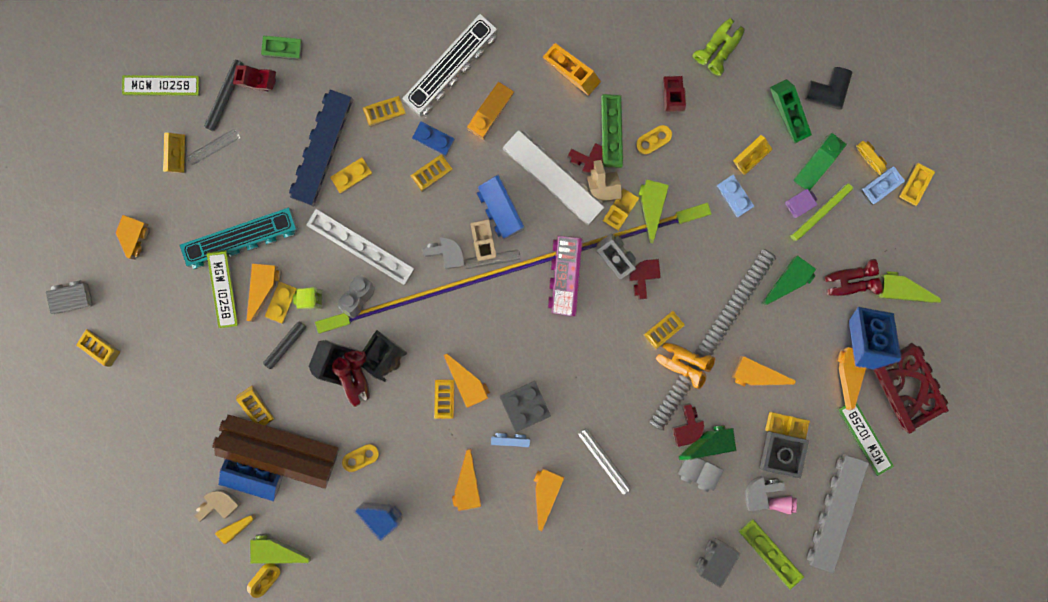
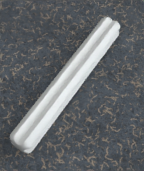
[579,429,631,494]

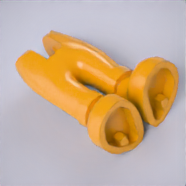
[656,343,715,389]

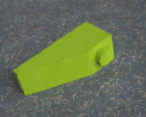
[639,179,669,244]
[879,271,941,303]
[293,288,322,309]
[250,535,311,564]

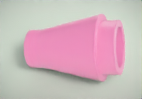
[769,496,797,515]

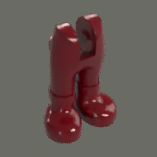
[824,259,883,296]
[332,350,370,407]

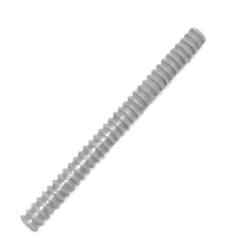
[649,249,776,431]

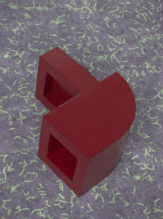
[233,65,276,92]
[663,76,686,112]
[567,143,604,174]
[629,259,661,300]
[672,403,704,447]

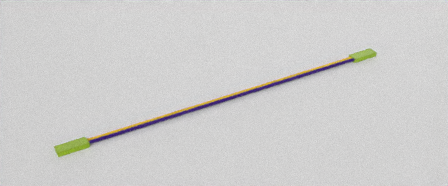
[315,203,711,334]

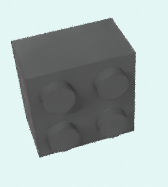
[500,381,551,432]
[760,431,809,479]
[696,538,740,588]

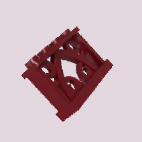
[873,343,949,434]

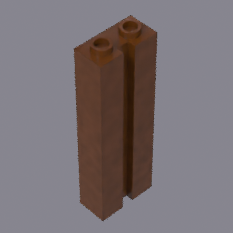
[212,414,338,489]

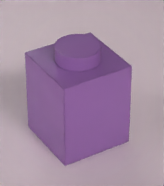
[785,189,817,218]

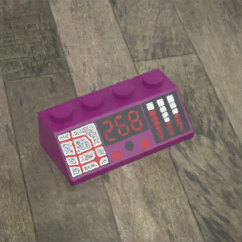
[548,235,582,317]

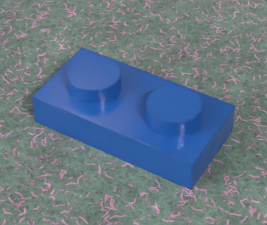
[412,121,455,156]

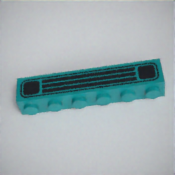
[179,207,299,269]

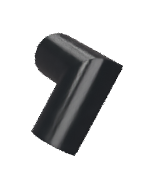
[805,67,853,110]

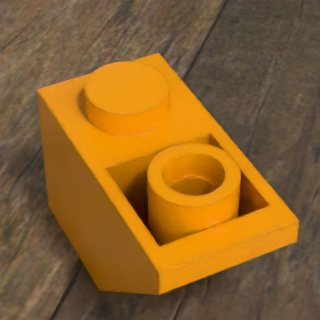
[116,215,149,260]

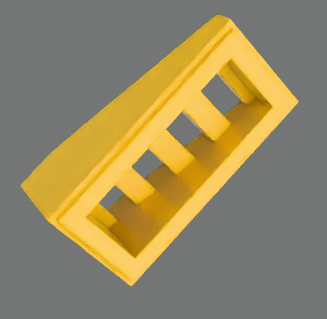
[363,96,406,127]
[410,154,453,192]
[643,311,685,349]
[76,329,120,367]
[434,380,454,419]
[236,386,274,425]
[215,514,256,544]

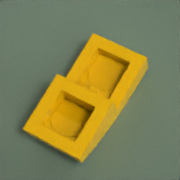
[602,188,639,231]
[765,412,810,439]

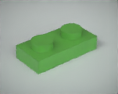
[261,36,302,59]

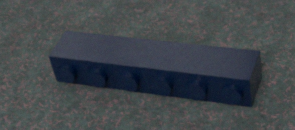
[289,89,353,207]

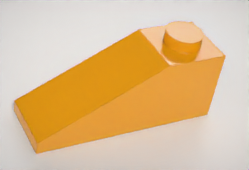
[543,43,601,96]
[467,82,514,140]
[246,263,280,322]
[838,347,866,411]
[443,353,490,408]
[731,356,796,387]
[452,449,481,511]
[533,468,564,531]

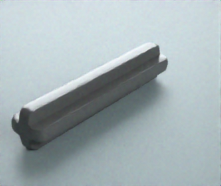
[263,321,306,369]

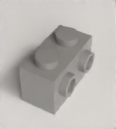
[597,233,636,280]

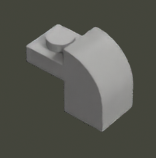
[423,238,465,269]
[745,476,785,512]

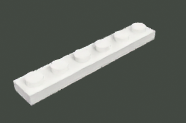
[306,209,414,285]

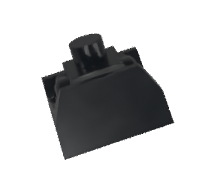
[361,330,407,382]
[308,340,359,386]

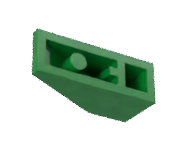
[770,79,812,143]
[793,133,847,191]
[762,256,816,305]
[679,425,737,460]

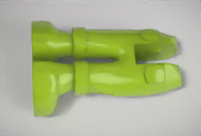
[692,18,745,76]

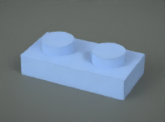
[862,166,905,205]
[717,175,754,217]
[491,433,530,447]

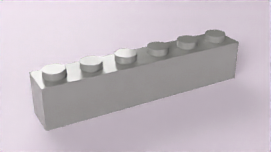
[807,454,868,573]

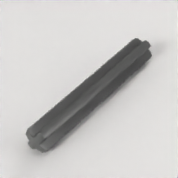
[204,60,244,131]

